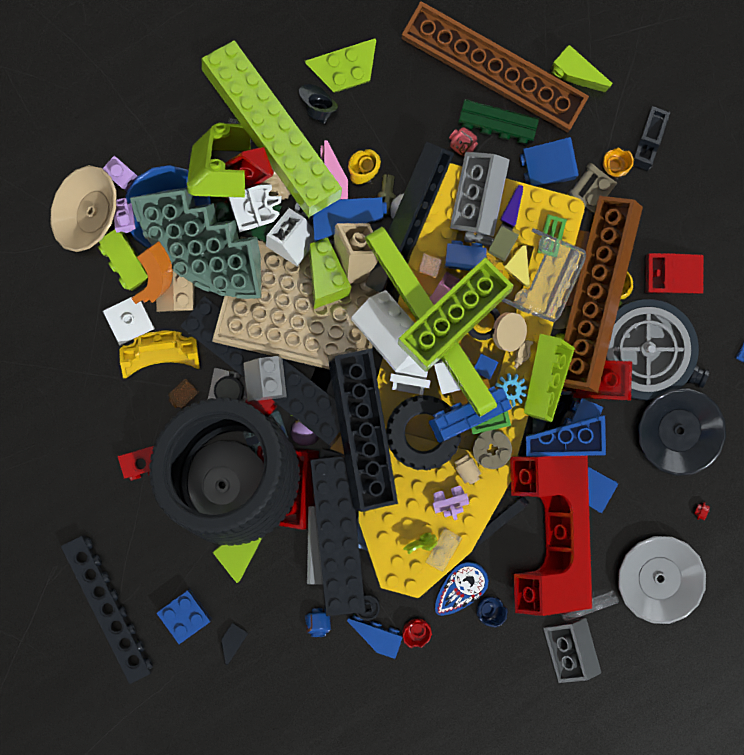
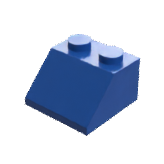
[444,240,487,271]

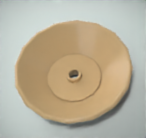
[51,165,116,252]

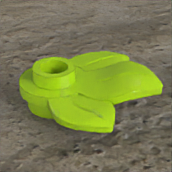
[403,533,438,554]

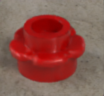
[694,502,710,520]

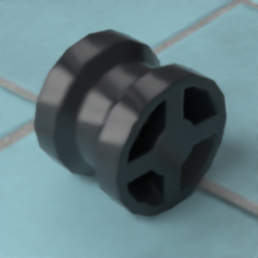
[688,365,710,388]

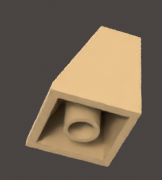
[333,223,378,283]

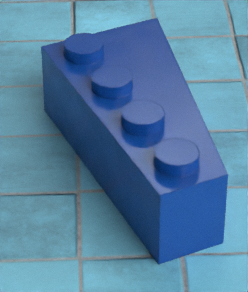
[526,415,606,457]

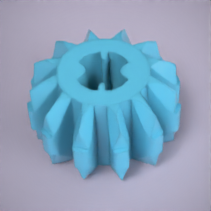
[495,373,528,407]

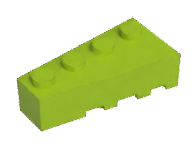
[524,334,575,422]

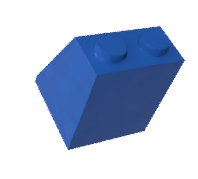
[520,137,579,187]

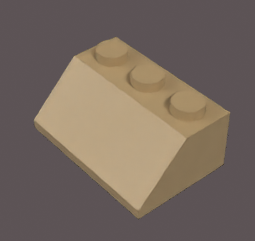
[156,269,195,312]

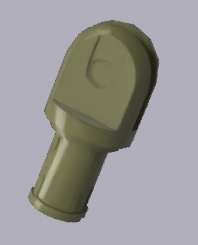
[377,175,396,217]

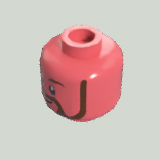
[449,127,478,156]

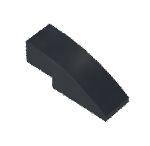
[633,106,670,171]

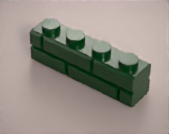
[458,99,539,145]

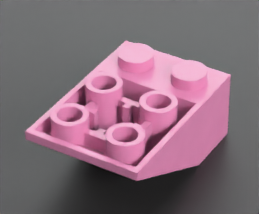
[321,141,348,200]

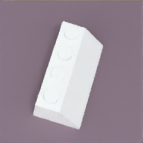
[351,290,416,372]

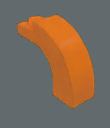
[131,241,173,304]

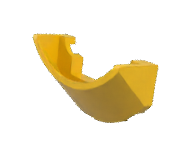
[119,331,200,378]

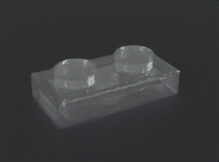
[426,528,462,572]

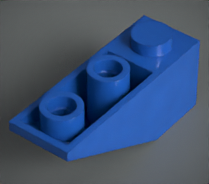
[347,615,403,659]

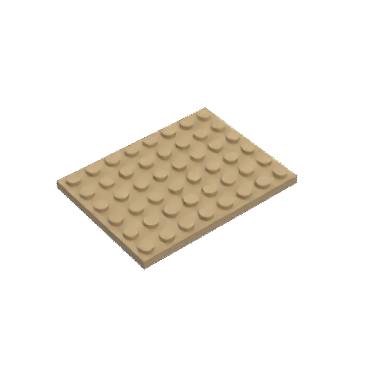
[213,236,379,369]

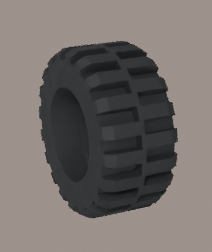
[386,395,461,470]

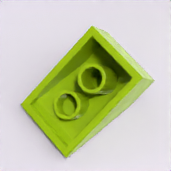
[550,45,613,92]

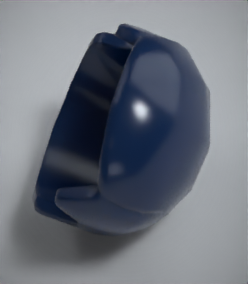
[477,597,508,627]

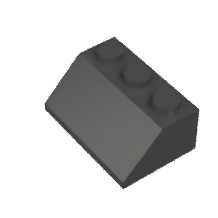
[543,618,601,683]

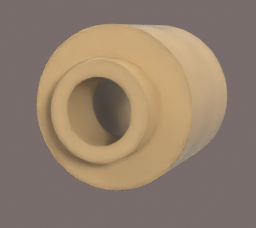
[454,454,481,485]

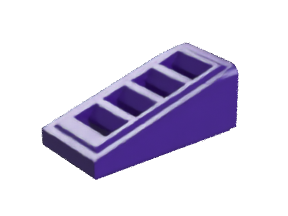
[500,185,523,228]

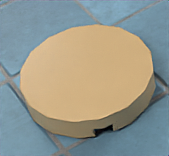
[493,312,527,352]

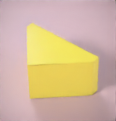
[504,246,530,287]

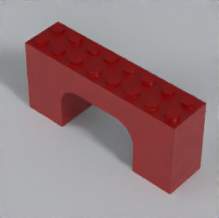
[510,455,592,616]

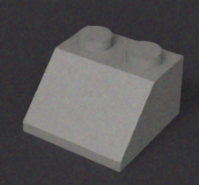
[244,356,287,402]

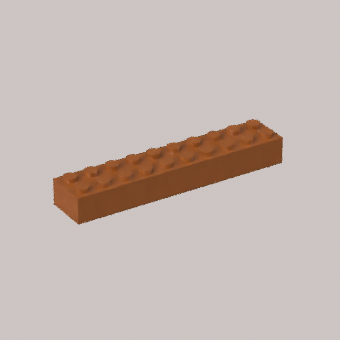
[401,1,589,133]
[563,196,643,392]

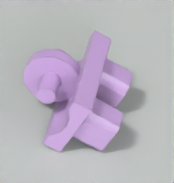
[114,198,136,233]
[433,486,469,520]

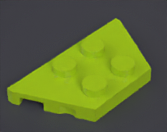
[305,39,376,93]

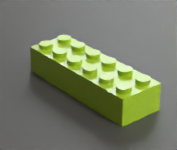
[398,257,514,372]

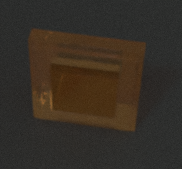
[418,254,442,278]

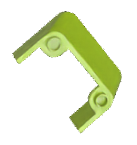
[187,123,251,198]

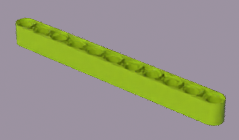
[365,227,497,417]

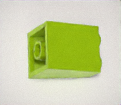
[213,537,263,583]

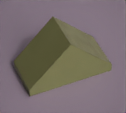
[487,222,520,261]

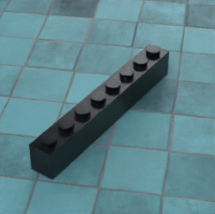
[366,141,454,297]

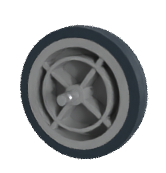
[606,299,699,400]

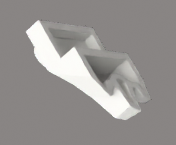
[228,185,282,232]

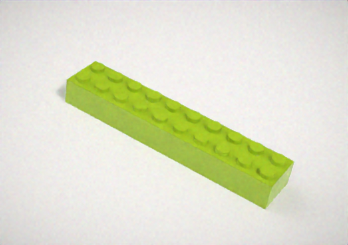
[202,40,342,217]

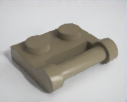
[567,163,617,214]

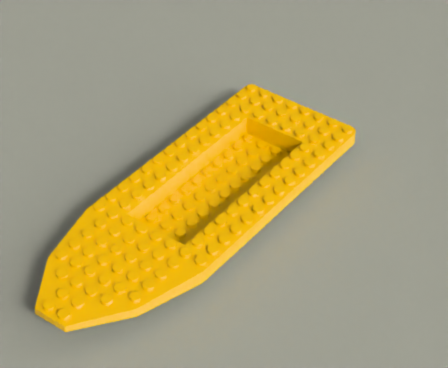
[359,163,585,598]

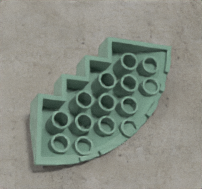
[130,188,262,299]

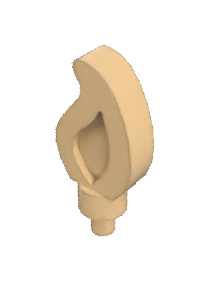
[514,340,533,369]

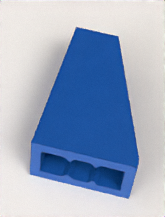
[313,197,387,241]

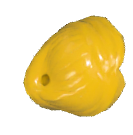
[348,149,381,184]

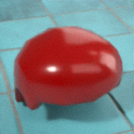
[402,619,432,648]

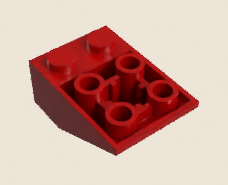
[645,253,703,293]

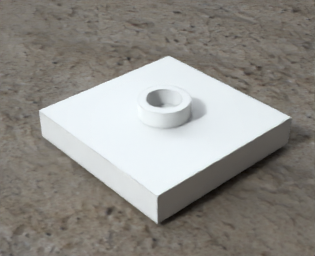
[103,297,155,346]

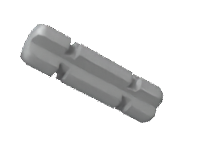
[464,232,494,247]

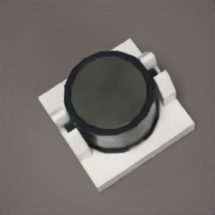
[208,368,247,402]

